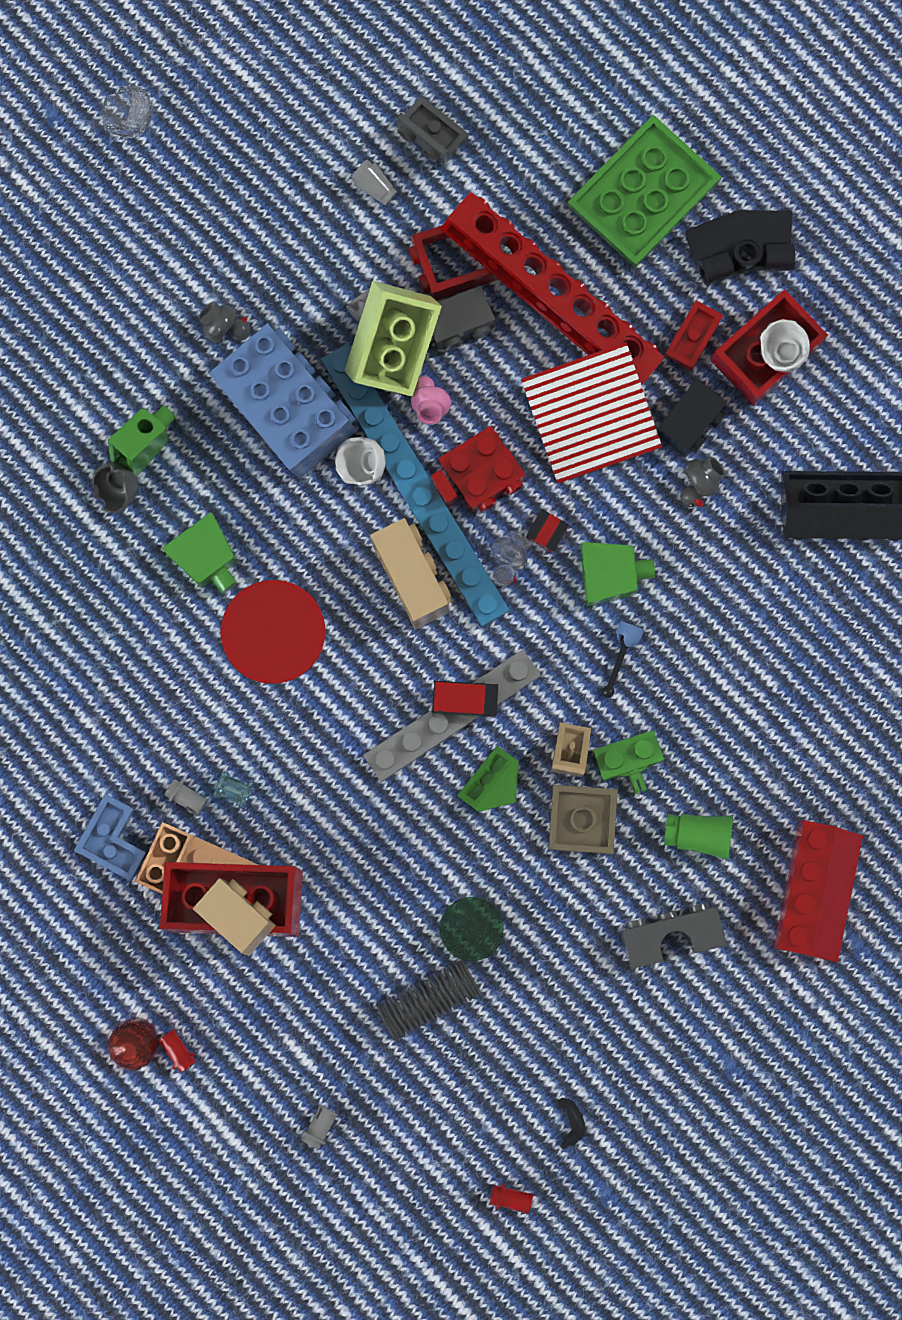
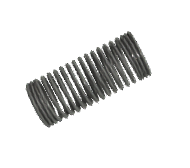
[377,959,481,1042]

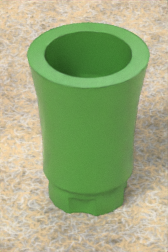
[664,814,733,860]

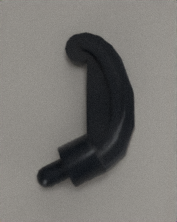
[557,1098,585,1149]

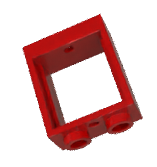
[408,225,499,301]

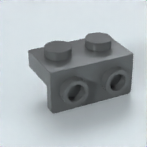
[396,95,468,165]

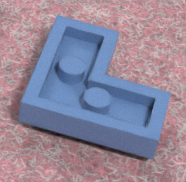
[74,794,147,881]

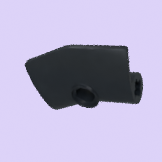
[685,210,795,287]

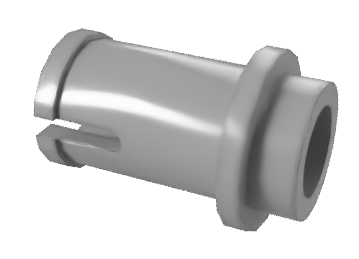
[164,779,208,816]
[302,1105,338,1150]

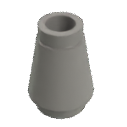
[351,159,397,206]

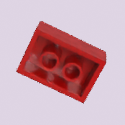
[711,289,828,407]

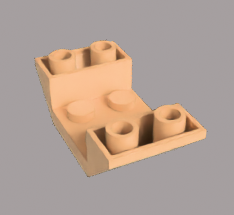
[135,822,258,894]

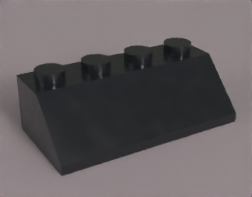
[781,471,902,541]

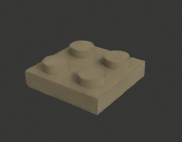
[548,785,618,854]

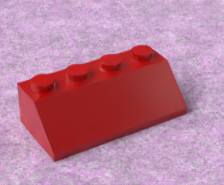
[773,820,863,963]

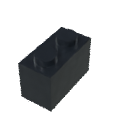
[657,379,727,457]

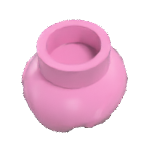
[411,376,451,425]

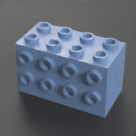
[209,323,357,479]

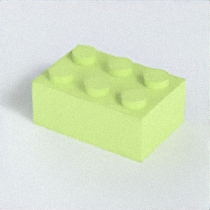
[344,281,442,397]

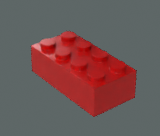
[160,862,303,937]

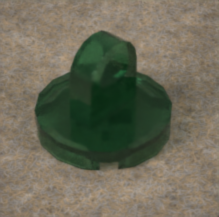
[440,897,504,962]

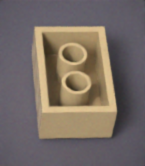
[370,518,452,630]

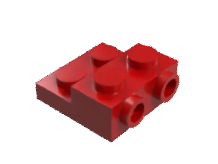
[438,425,526,513]

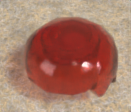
[107,1017,160,1071]

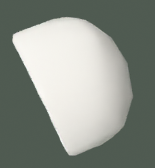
[760,319,810,372]
[335,437,386,485]

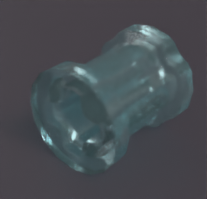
[213,771,254,809]

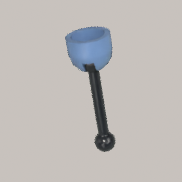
[602,621,644,698]

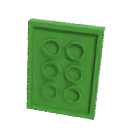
[567,115,722,268]

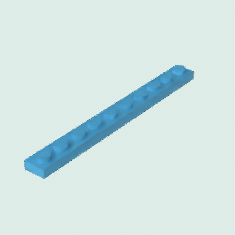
[321,343,510,628]

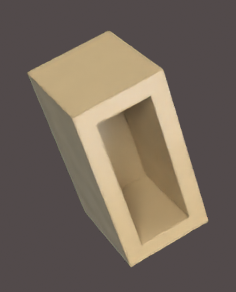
[193,878,276,956]

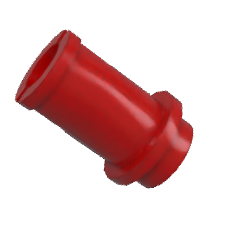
[158,1029,196,1074]
[490,1183,533,1215]

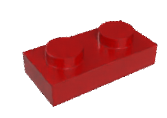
[664,300,723,372]

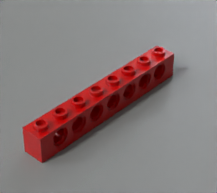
[440,192,665,386]

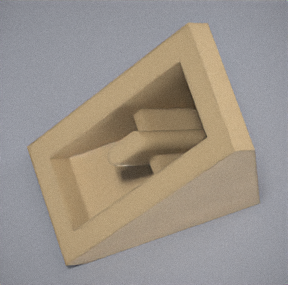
[551,722,591,777]

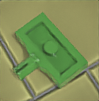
[593,730,664,795]

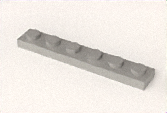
[363,649,541,783]

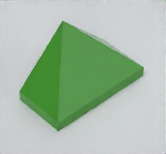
[457,746,519,812]

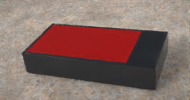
[432,680,499,717]

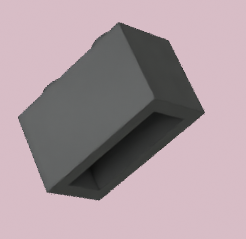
[432,285,495,351]

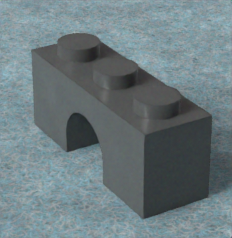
[620,902,727,969]

